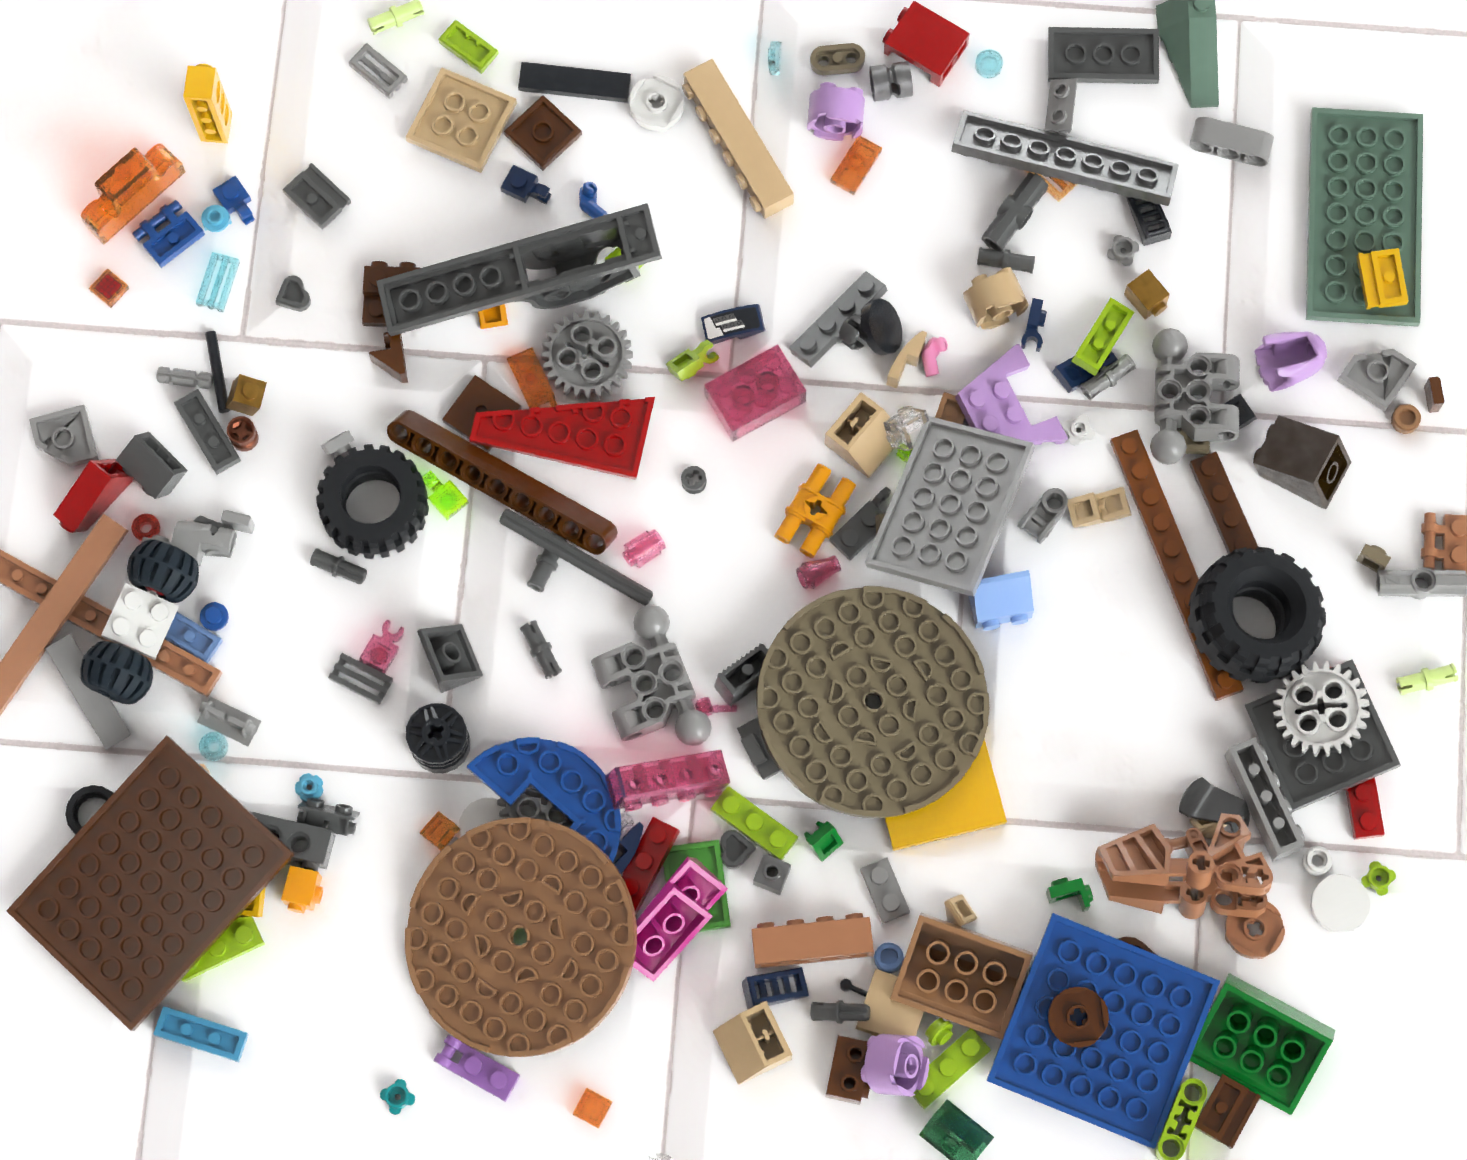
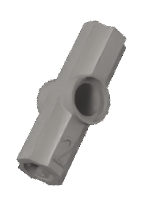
[1376,567,1467,600]

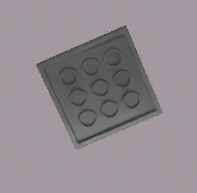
[1244,659,1401,812]

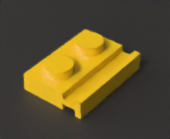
[1357,248,1409,310]

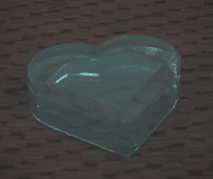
[768,41,782,76]

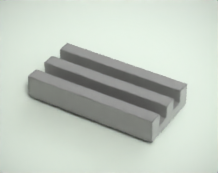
[348,43,408,99]

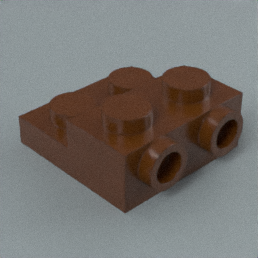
[362,261,420,327]

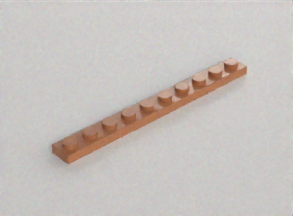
[0,549,223,698]

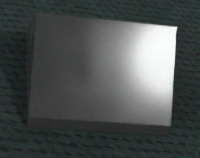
[417,624,483,693]

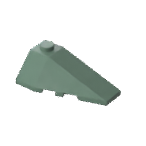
[1156,0,1219,108]

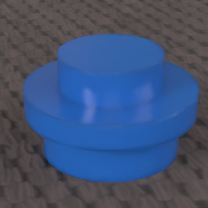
[200,602,229,631]

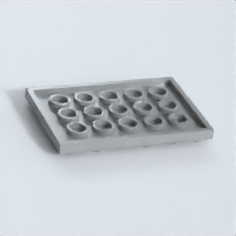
[865,416,1035,597]

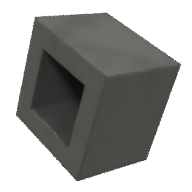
[753,854,791,895]

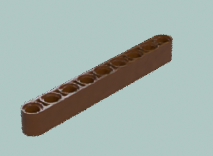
[387,410,618,555]

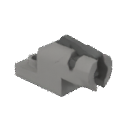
[142,515,237,567]

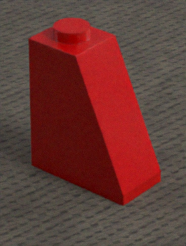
[53,459,134,533]

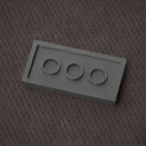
[1048,27,1159,84]

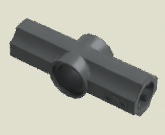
[981,172,1049,251]

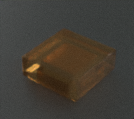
[419,811,461,851]
[572,1088,613,1129]

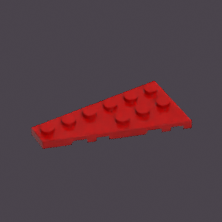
[469,396,655,480]

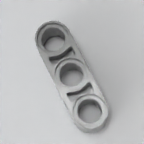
[1189,117,1274,167]

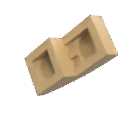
[886,331,927,388]
[1067,487,1132,528]

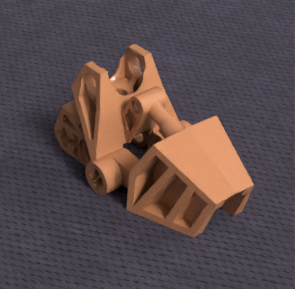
[1095,813,1273,919]

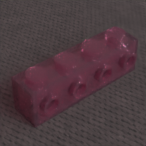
[605,749,731,812]

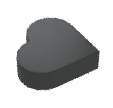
[275,275,311,312]
[720,830,756,870]

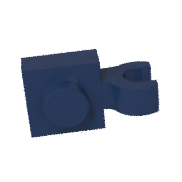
[500,165,552,204]
[1021,298,1047,352]

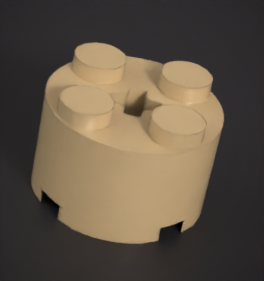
[963,267,1029,330]

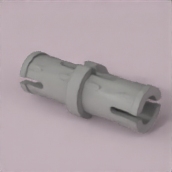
[1080,354,1136,400]

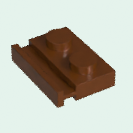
[1194,1074,1261,1149]

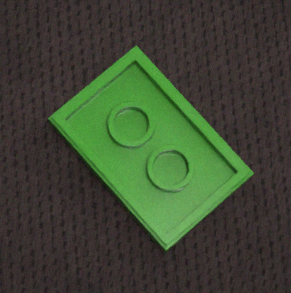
[663,840,731,932]

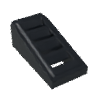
[1126,197,1172,246]

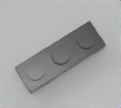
[173,389,241,475]

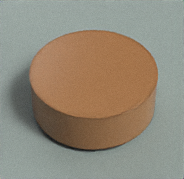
[1391,404,1421,434]

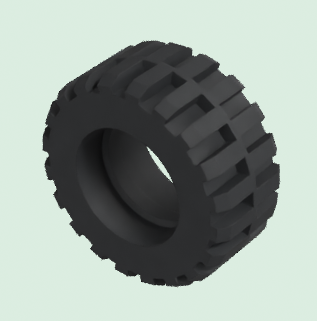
[316,444,429,559]

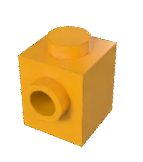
[281,865,323,914]

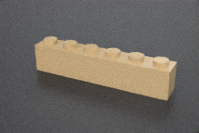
[681,58,794,219]

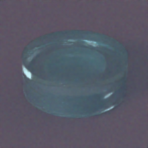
[975,49,1003,79]

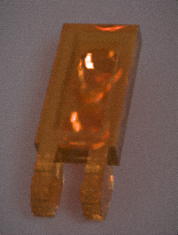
[507,347,557,408]

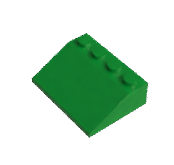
[1189,973,1336,1116]

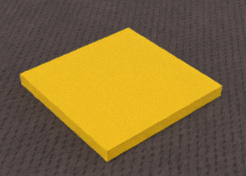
[884,739,1007,851]

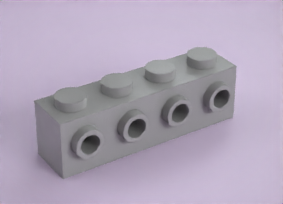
[1224,737,1305,862]

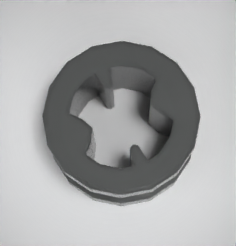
[681,466,707,494]

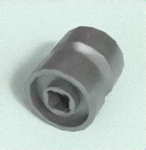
[869,61,913,102]

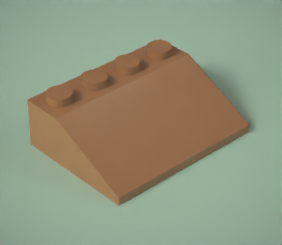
[890,912,1033,1040]

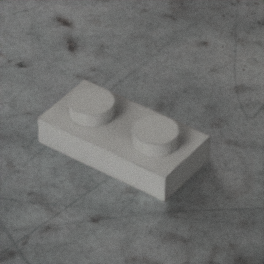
[321,430,354,457]
[860,857,910,924]

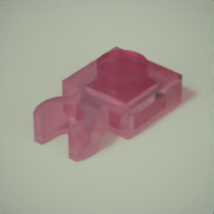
[359,620,404,674]

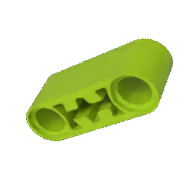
[1155,1078,1207,1160]

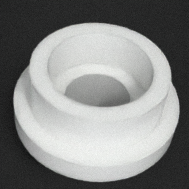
[1302,846,1332,876]

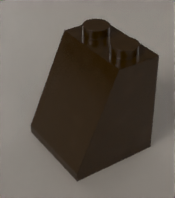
[1253,415,1352,509]

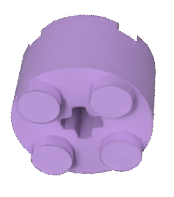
[807,82,865,141]
[861,1034,929,1097]

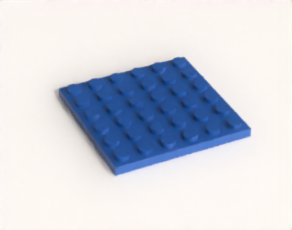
[986,913,1220,1149]

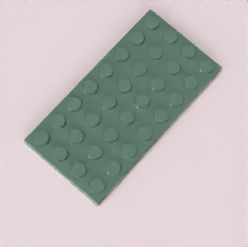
[1306,107,1423,327]

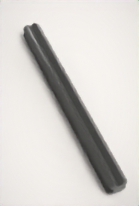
[499,509,653,606]

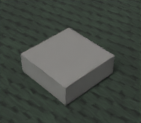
[221,510,255,534]

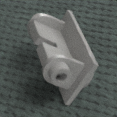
[1044,78,1078,136]
[197,697,262,747]

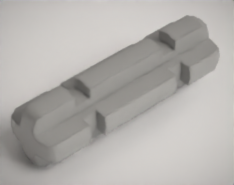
[156,366,213,389]

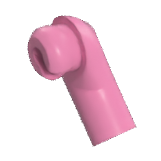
[921,337,948,377]

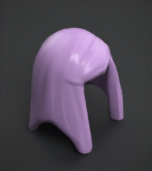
[1254,331,1327,392]

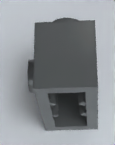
[116,431,188,499]

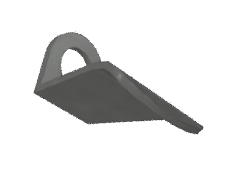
[1179,777,1250,833]

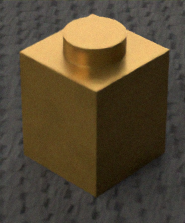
[1124,269,1170,320]
[226,374,267,416]

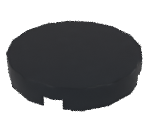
[861,299,902,356]

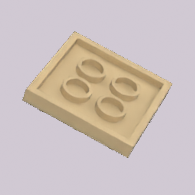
[405,67,517,173]

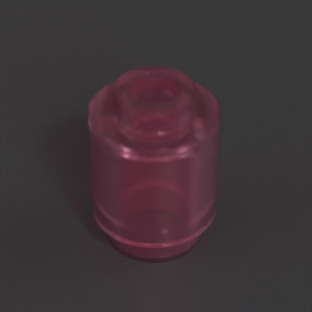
[622,529,666,569]

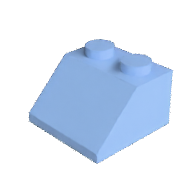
[968,570,1034,631]

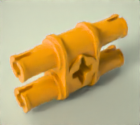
[774,463,856,558]

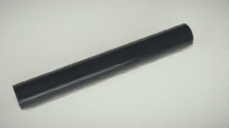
[205,331,230,413]

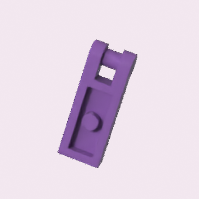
[433,1035,521,1102]

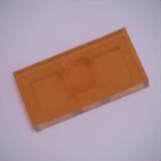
[830,135,883,195]

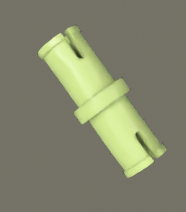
[367,0,424,35]
[1396,663,1458,696]

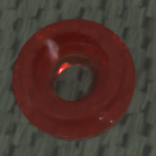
[131,513,161,541]

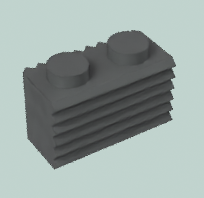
[714,643,768,707]

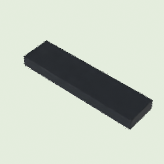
[518,62,631,103]

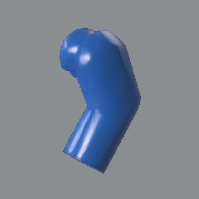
[579,182,608,218]

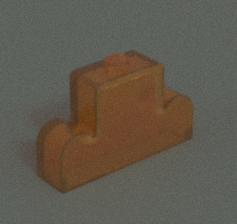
[80,143,186,245]

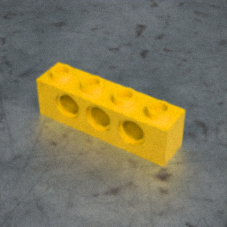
[183,64,232,144]

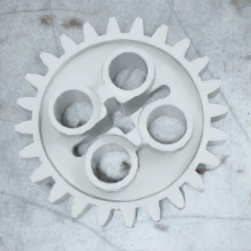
[1273,661,1370,757]

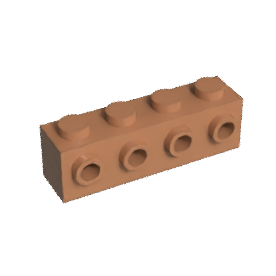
[751,913,874,969]

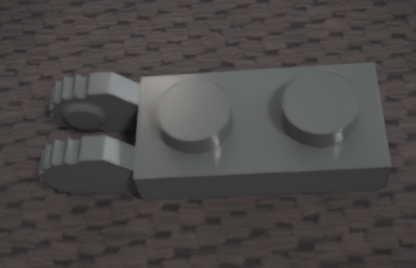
[829,487,891,561]

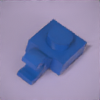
[212,175,255,225]

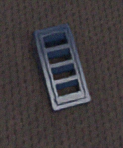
[742,967,809,1009]

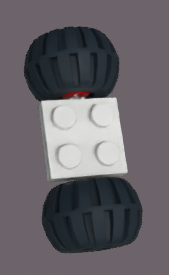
[80,539,199,705]

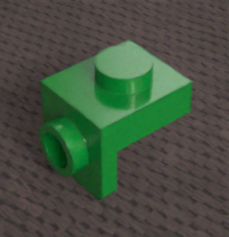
[1046,877,1093,912]

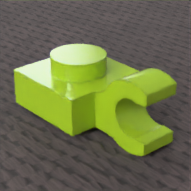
[666,340,720,382]

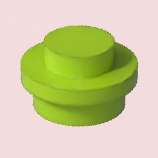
[925,1018,953,1046]

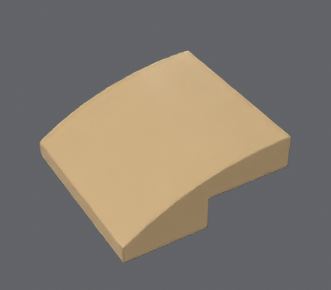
[855,969,924,1036]

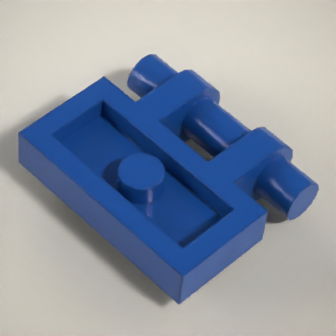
[132,200,205,268]

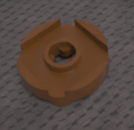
[1047,986,1109,1048]

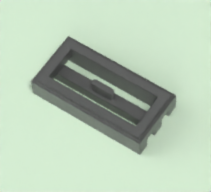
[328,653,393,705]

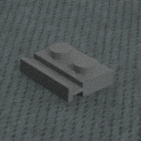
[282,163,351,230]

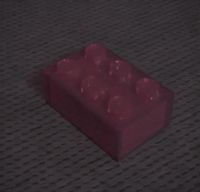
[704,344,807,442]

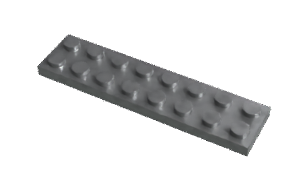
[951,110,1179,206]

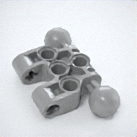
[1150,328,1240,465]
[591,605,712,746]

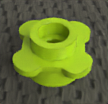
[1361,861,1396,896]

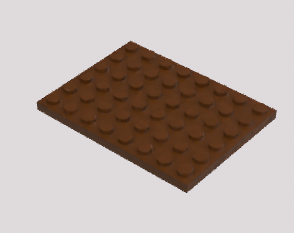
[6,735,295,1031]

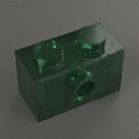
[919,1099,994,1160]

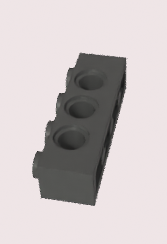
[250,811,336,871]

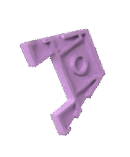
[955,344,1068,445]

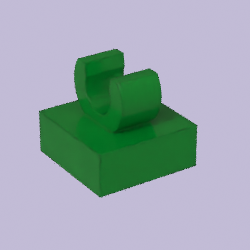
[804,821,844,862]

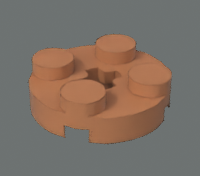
[1224,899,1285,959]

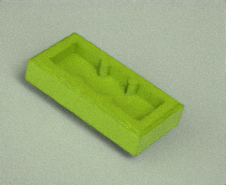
[438,19,499,74]

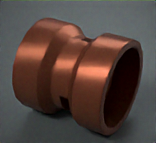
[227,416,259,452]

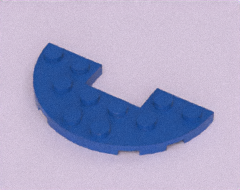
[466,737,621,862]

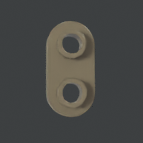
[810,43,865,76]

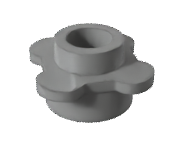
[1107,235,1139,266]

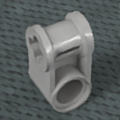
[1017,488,1068,544]

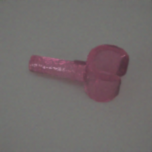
[695,697,737,716]

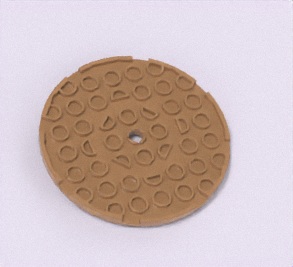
[405,817,637,1057]

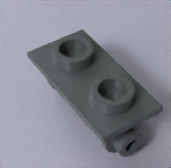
[297,798,360,836]

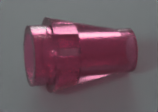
[796,555,841,589]

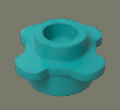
[380,1079,416,1115]

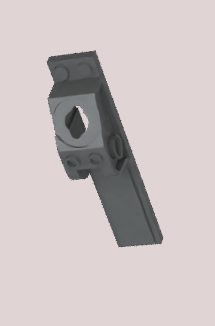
[376,203,662,336]

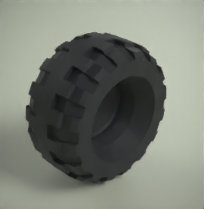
[1188,546,1326,684]

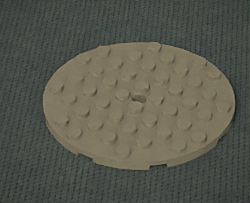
[756,586,989,818]

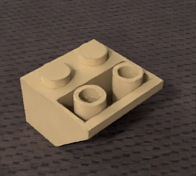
[825,392,904,478]
[713,1001,792,1085]

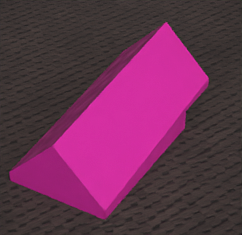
[633,857,728,982]

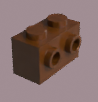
[825,1035,870,1105]

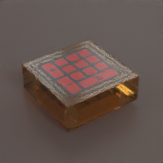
[88,268,130,308]

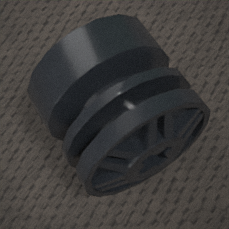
[406,703,471,773]

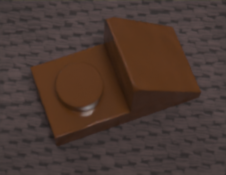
[369,332,408,383]

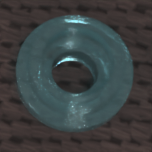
[199,732,229,761]

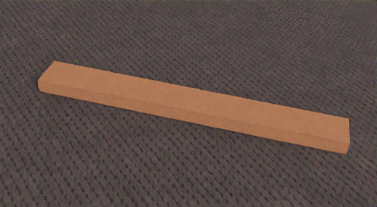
[0,514,129,716]

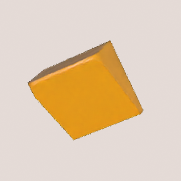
[478,304,508,329]

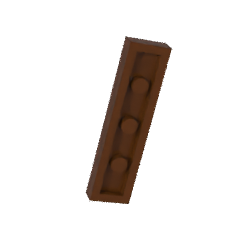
[1189,451,1258,554]

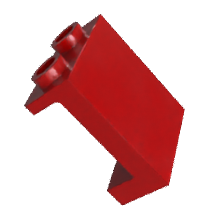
[882,1,970,87]

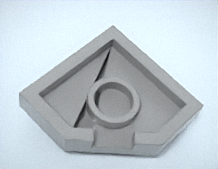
[1337,349,1417,411]
[29,404,99,467]

